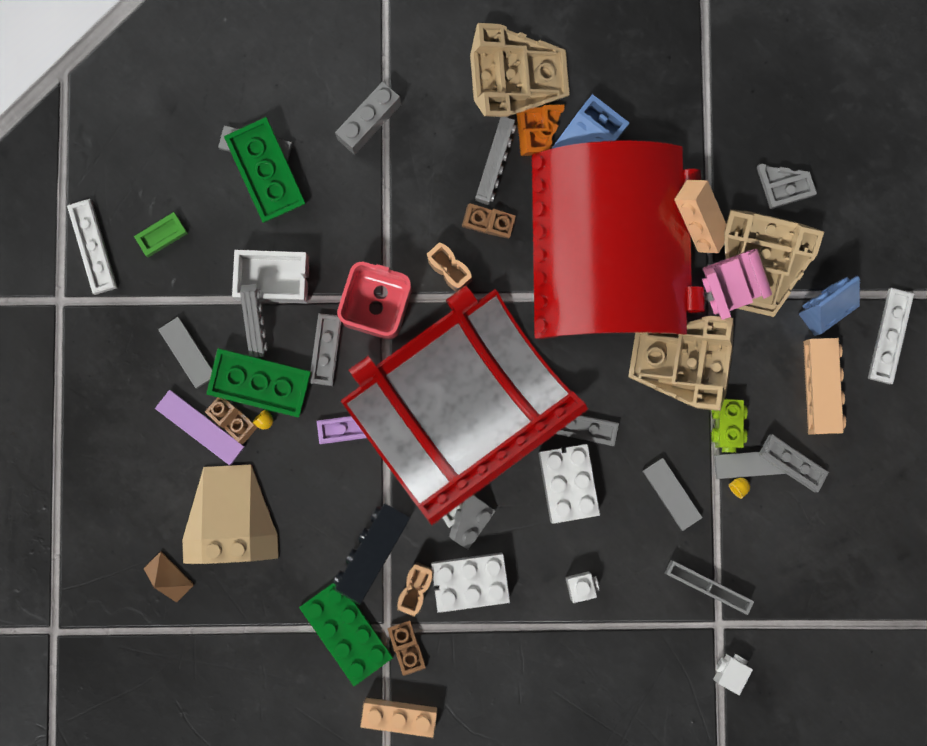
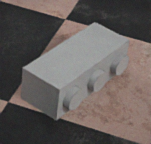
[335,81,401,155]

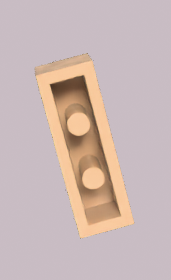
[674,180,726,253]
[361,698,437,738]

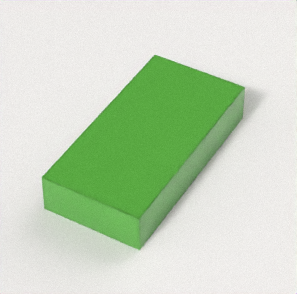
[134,212,188,257]

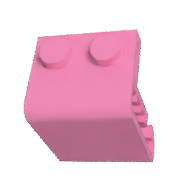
[702,249,772,320]

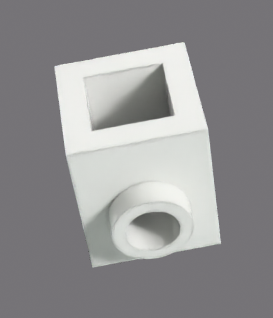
[565,572,599,603]
[713,654,753,695]

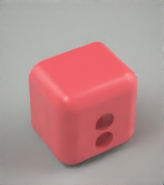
[337,262,412,340]

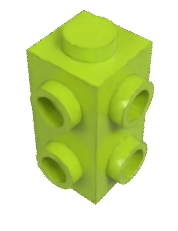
[711,399,748,453]

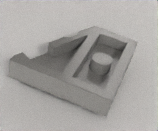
[757,164,817,209]
[449,495,495,550]

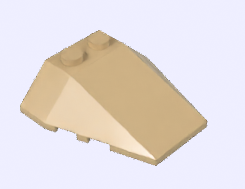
[470,23,570,117]
[724,210,824,317]
[628,316,734,411]
[182,465,279,564]

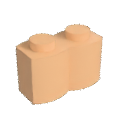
[427,242,472,291]
[398,562,433,616]

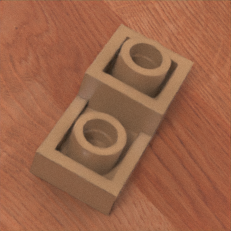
[462,203,516,239]
[205,397,258,445]
[387,621,426,676]

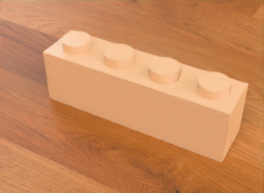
[804,338,846,435]

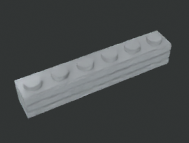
[475,117,517,205]
[665,560,754,615]

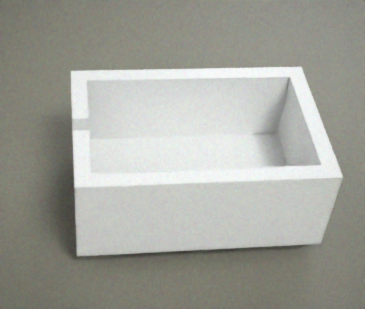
[232,250,309,303]
[538,444,600,524]
[431,552,510,613]

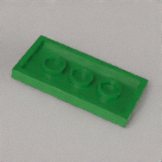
[224,117,306,223]
[206,348,311,418]
[299,583,393,686]

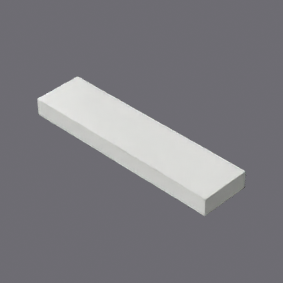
[67,199,117,295]
[868,288,914,384]

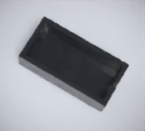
[333,503,410,605]

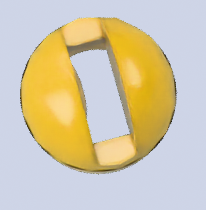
[252,409,273,429]
[729,478,750,499]

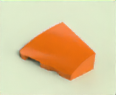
[517,105,564,156]

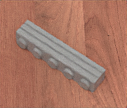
[240,284,268,357]

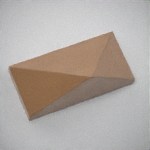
[144,551,194,602]

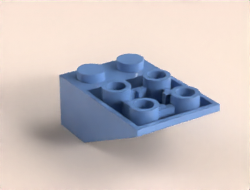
[551,94,629,149]
[798,276,860,336]

